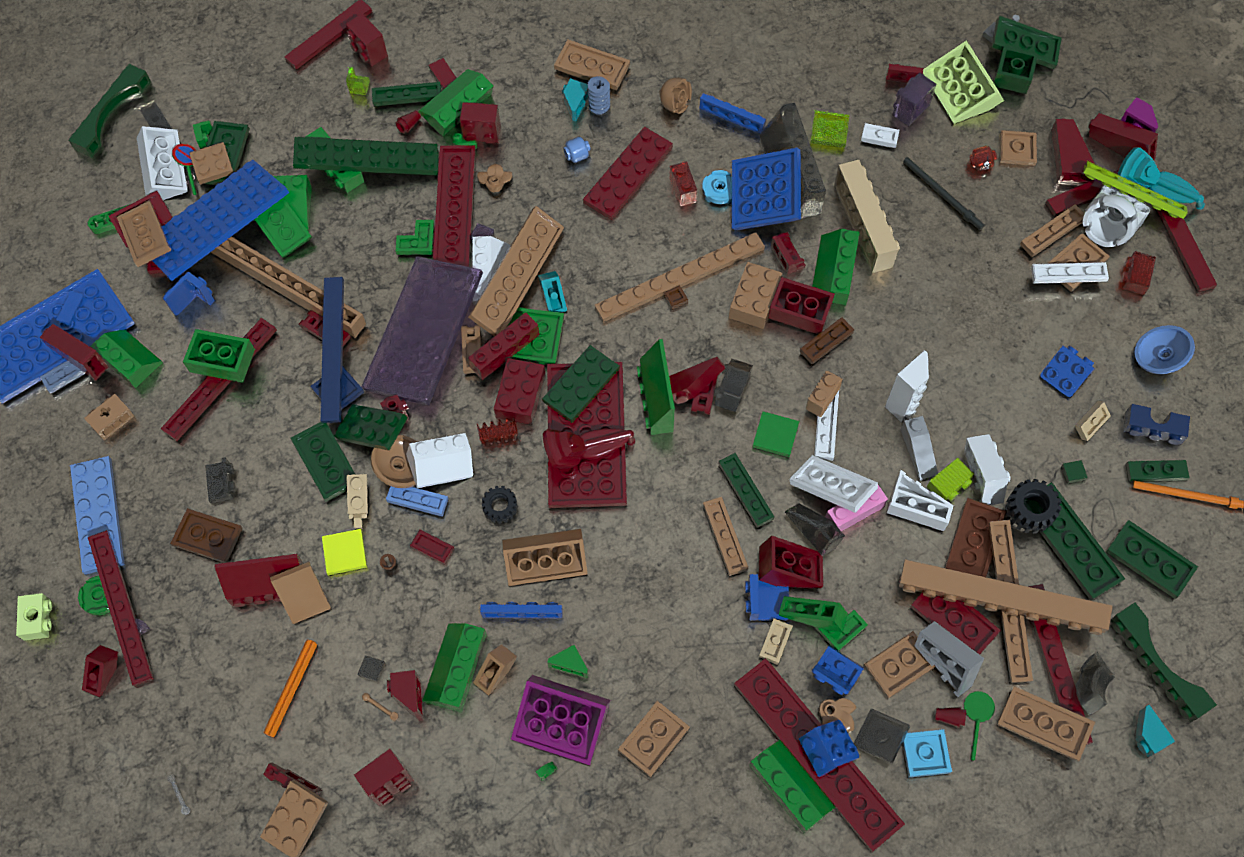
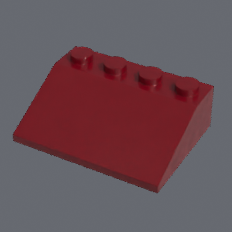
[215,554,304,607]

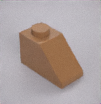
[473,644,517,695]

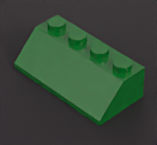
[418,69,494,137]
[812,229,860,305]
[422,623,487,713]
[749,740,835,834]

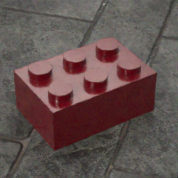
[768,277,835,334]
[494,358,546,425]
[354,748,414,806]

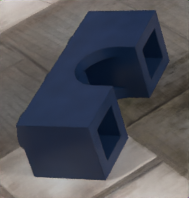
[1123,404,1190,445]

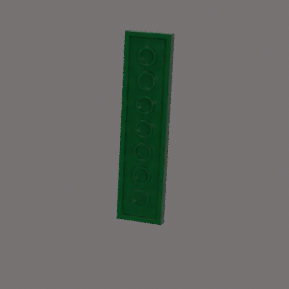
[293,137,438,175]

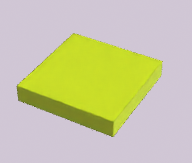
[322,529,367,575]

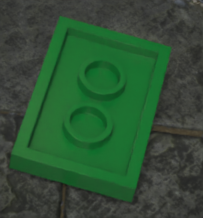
[255,197,313,258]

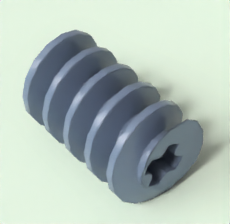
[588,76,610,115]

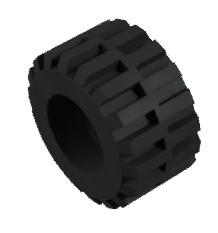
[1005,479,1061,534]

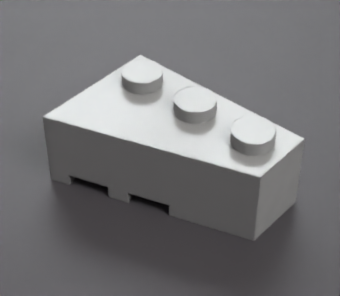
[915,621,984,697]

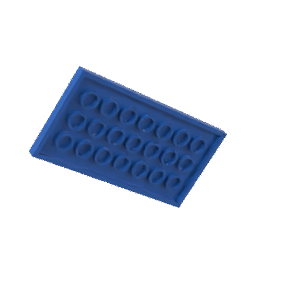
[151,160,289,281]
[0,269,135,404]

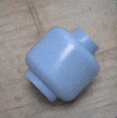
[563,137,591,163]

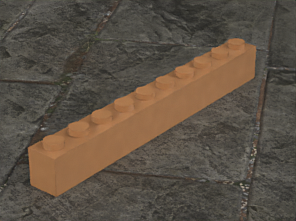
[211,237,366,338]
[899,560,1112,635]

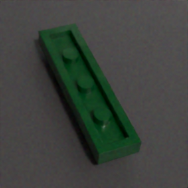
[372,82,441,106]
[718,453,775,528]

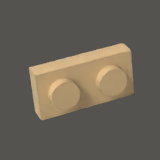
[1075,401,1111,441]
[759,619,793,665]

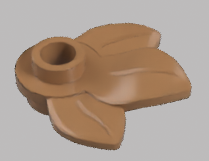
[477,164,512,192]
[819,698,856,732]

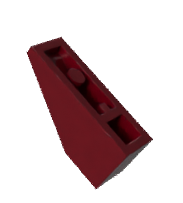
[669,357,725,404]

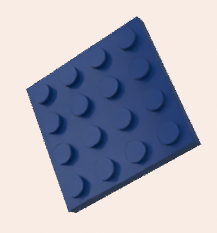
[732,148,801,230]

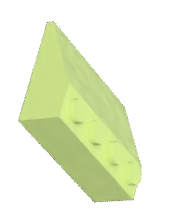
[923,40,1004,124]

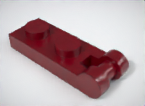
[299,310,351,346]
[691,362,718,415]

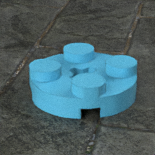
[702,170,732,204]

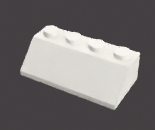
[137,126,187,200]
[473,236,511,306]
[885,350,929,422]

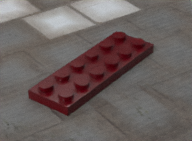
[583,126,673,220]

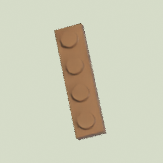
[1020,204,1084,257]
[703,497,748,576]

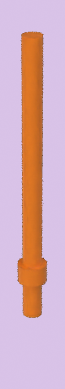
[1132,480,1244,509]

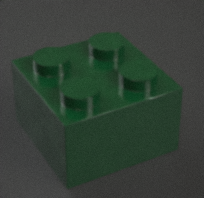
[993,46,1038,94]

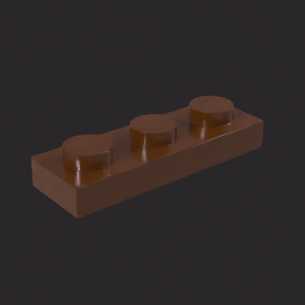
[800,317,854,364]

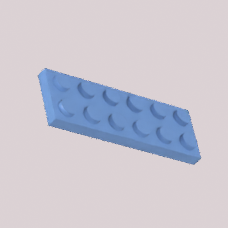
[70,456,125,575]

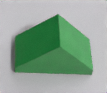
[547,645,589,678]

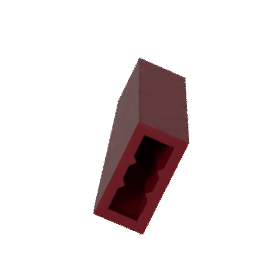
[1088,113,1158,160]
[1051,118,1095,183]
[40,324,108,381]

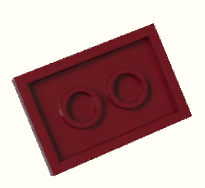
[109,191,173,248]

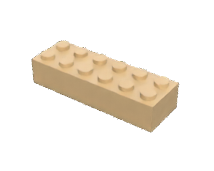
[834,160,899,273]

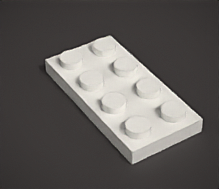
[790,455,878,513]

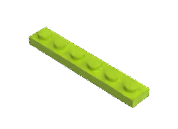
[1083,161,1187,219]

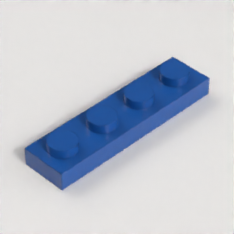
[699,93,766,134]
[480,602,563,618]

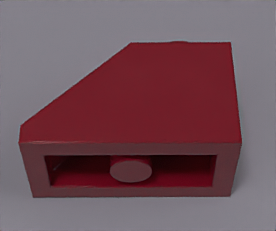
[82,645,118,697]

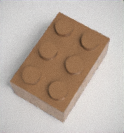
[729,262,782,329]

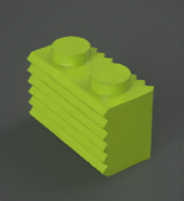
[927,458,974,502]

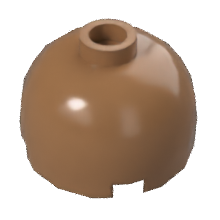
[659,77,692,114]

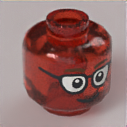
[969,145,997,171]

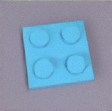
[901,730,952,777]

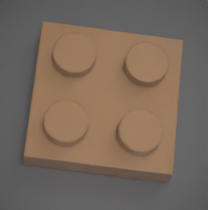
[189,142,234,184]

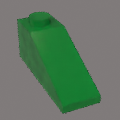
[778,596,848,632]

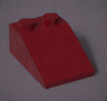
[759,535,824,589]

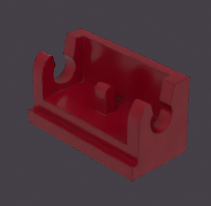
[771,232,806,275]

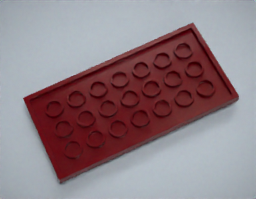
[547,362,627,508]

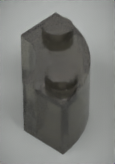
[713,358,753,412]
[1076,652,1115,715]

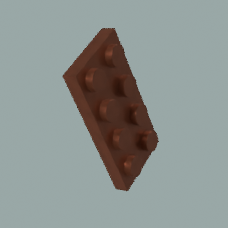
[945,498,1006,577]

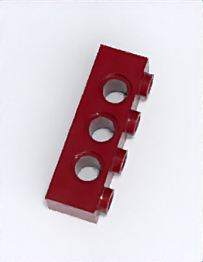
[468,313,540,380]

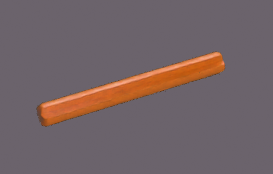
[264,639,317,737]

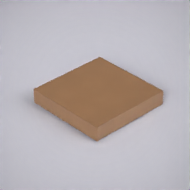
[1000,130,1037,166]

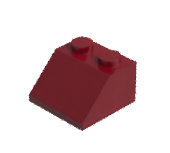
[387,670,423,721]

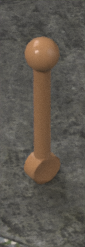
[362,693,399,721]

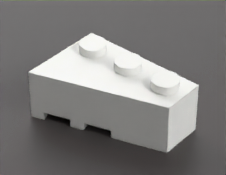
[964,434,1010,505]
[887,470,953,531]

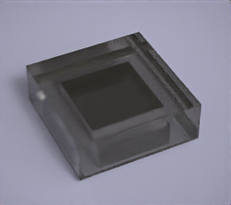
[357,655,385,682]

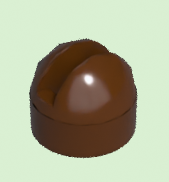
[380,554,396,570]

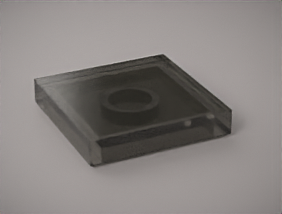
[853,709,910,764]

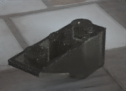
[785,503,845,556]

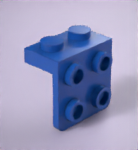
[163,272,215,316]
[1040,345,1096,397]
[745,574,789,620]
[812,645,864,695]
[799,720,859,777]

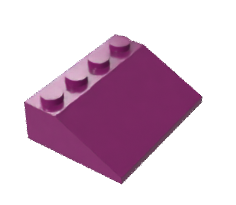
[511,675,611,765]

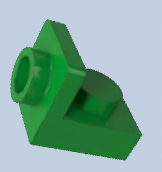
[193,121,212,149]

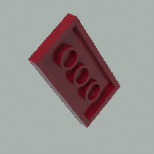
[910,592,1001,655]

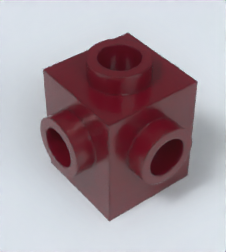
[380,394,409,419]

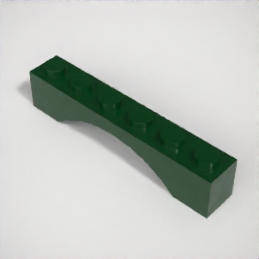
[68,64,151,158]
[1110,602,1217,723]

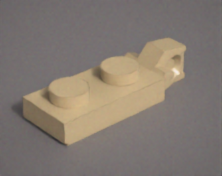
[347,474,368,529]

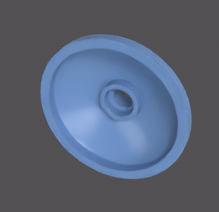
[1135,325,1195,374]

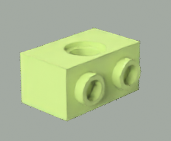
[16,593,52,641]

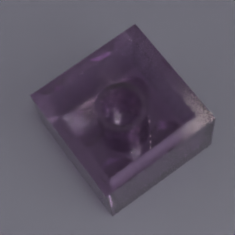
[892,73,937,126]

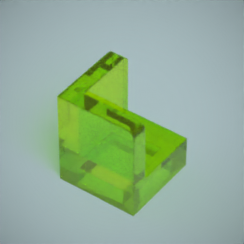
[346,67,370,95]

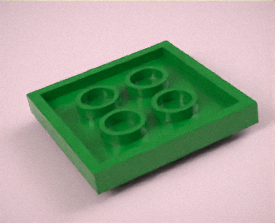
[507,308,564,365]

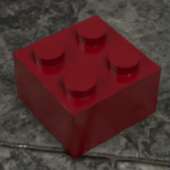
[346,13,388,67]
[460,102,501,143]

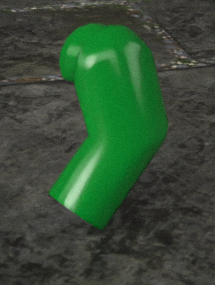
[453,133,477,149]

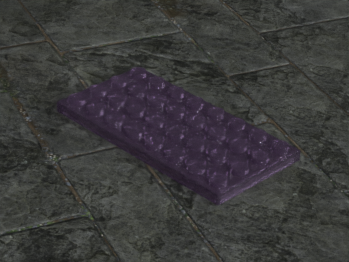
[361,257,483,406]

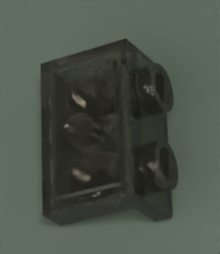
[205,457,236,503]

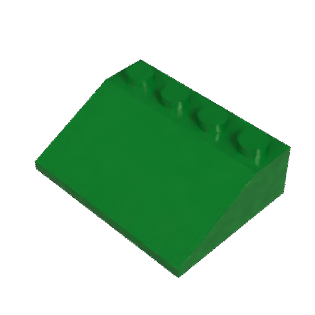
[637,339,675,435]

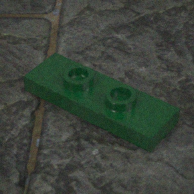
[1126,460,1190,482]

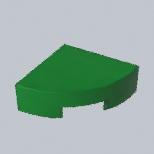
[535,761,558,781]

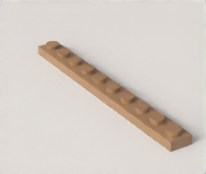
[595,232,765,322]

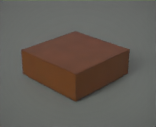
[664,285,688,310]

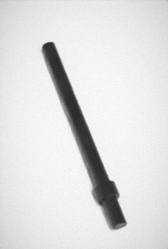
[903,157,985,230]

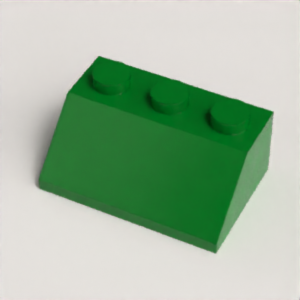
[90,330,163,388]

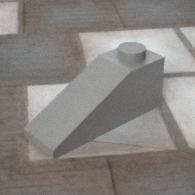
[900,416,938,481]

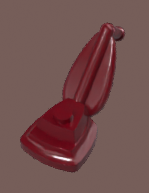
[542,429,635,469]

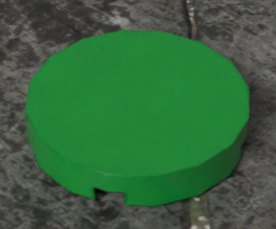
[78,576,110,615]

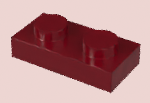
[886,64,924,84]

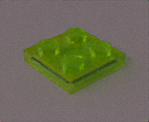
[810,110,850,148]

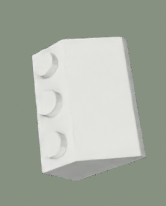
[406,433,473,488]

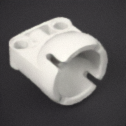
[1083,185,1150,247]

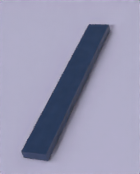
[320,277,344,423]

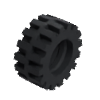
[482,486,518,524]

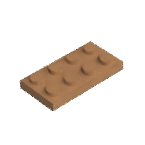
[554,40,630,90]
[117,201,171,267]
[998,686,1095,762]

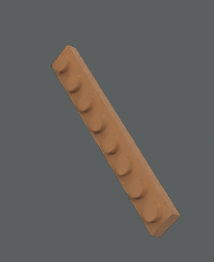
[988,520,1033,683]

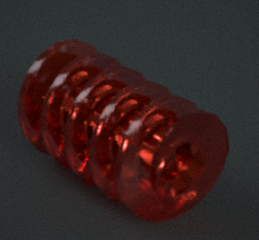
[477,416,518,447]

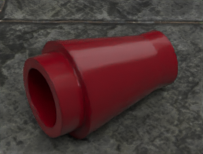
[395,110,421,133]
[935,707,966,728]

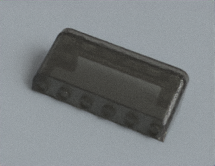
[759,103,826,218]

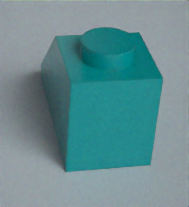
[562,78,588,122]
[538,271,567,313]
[1135,705,1175,757]

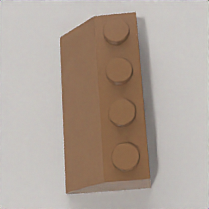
[502,529,588,586]

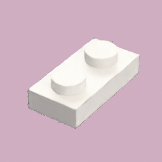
[861,123,899,148]

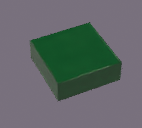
[1061,460,1088,484]

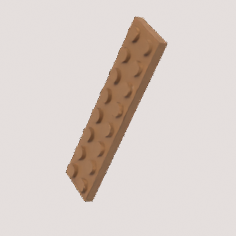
[468,206,564,337]

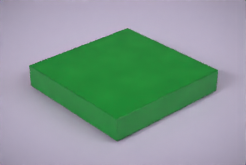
[752,411,800,458]

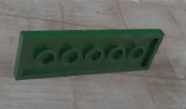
[1023,482,1125,601]

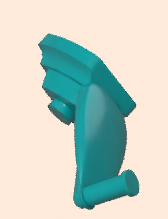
[1117,147,1205,210]

